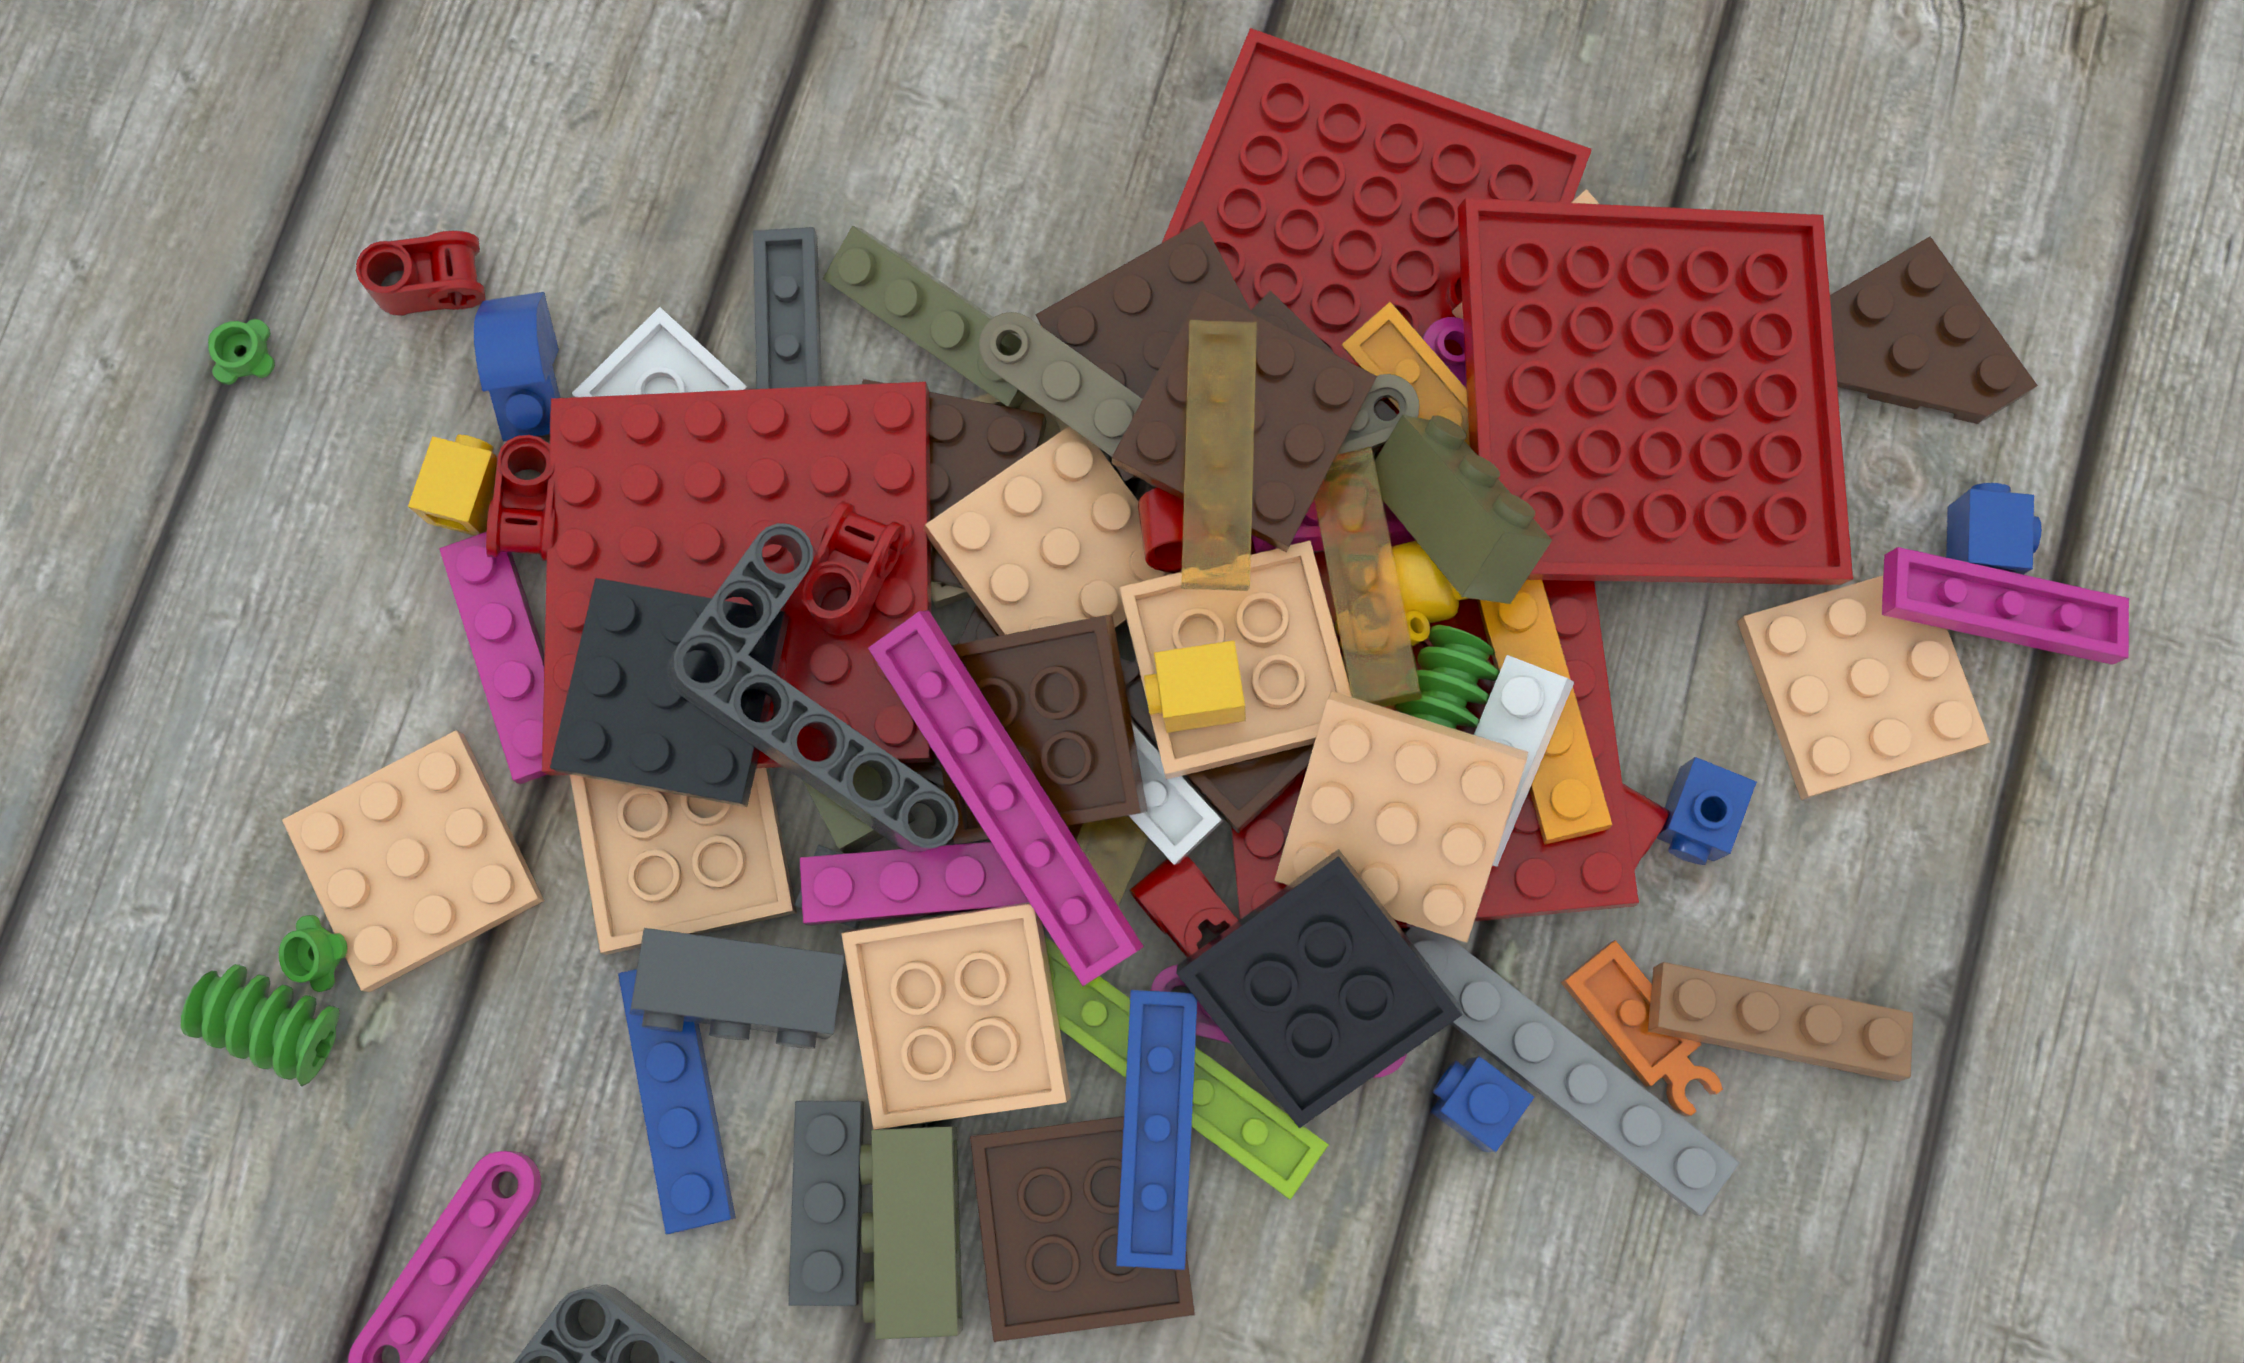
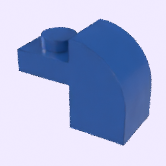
[474,292,561,441]

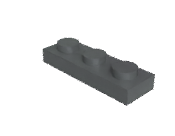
[753,227,822,389]
[788,1101,864,1306]

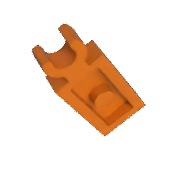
[1560,940,1723,1116]

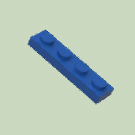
[618,969,736,1235]
[1116,990,1197,1270]

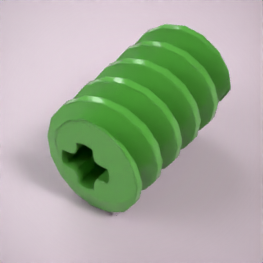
[1395,625,1500,729]
[180,964,340,1087]

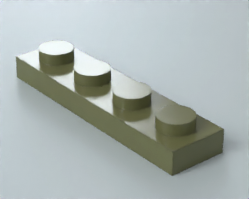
[822,226,1026,409]

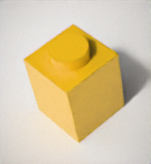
[408,434,497,536]
[1144,640,1246,733]

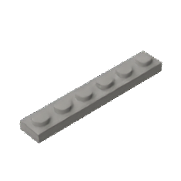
[1405,927,1740,1216]

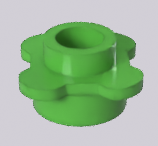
[208,319,275,385]
[278,915,347,992]

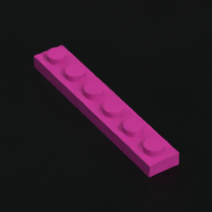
[868,610,1144,986]

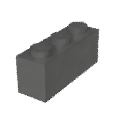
[630,928,845,1049]

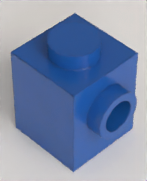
[1946,483,2042,575]
[1657,757,1757,865]
[1430,1056,1534,1152]

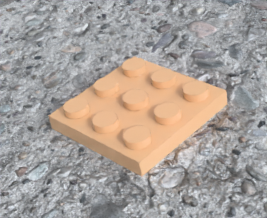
[923,426,1172,636]
[1119,541,1353,780]
[1737,575,1990,800]
[1275,691,1528,943]
[282,730,544,992]
[570,768,797,955]
[841,902,1071,1130]

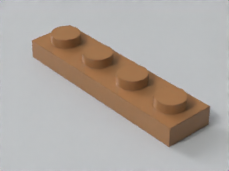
[1648,962,1913,1082]

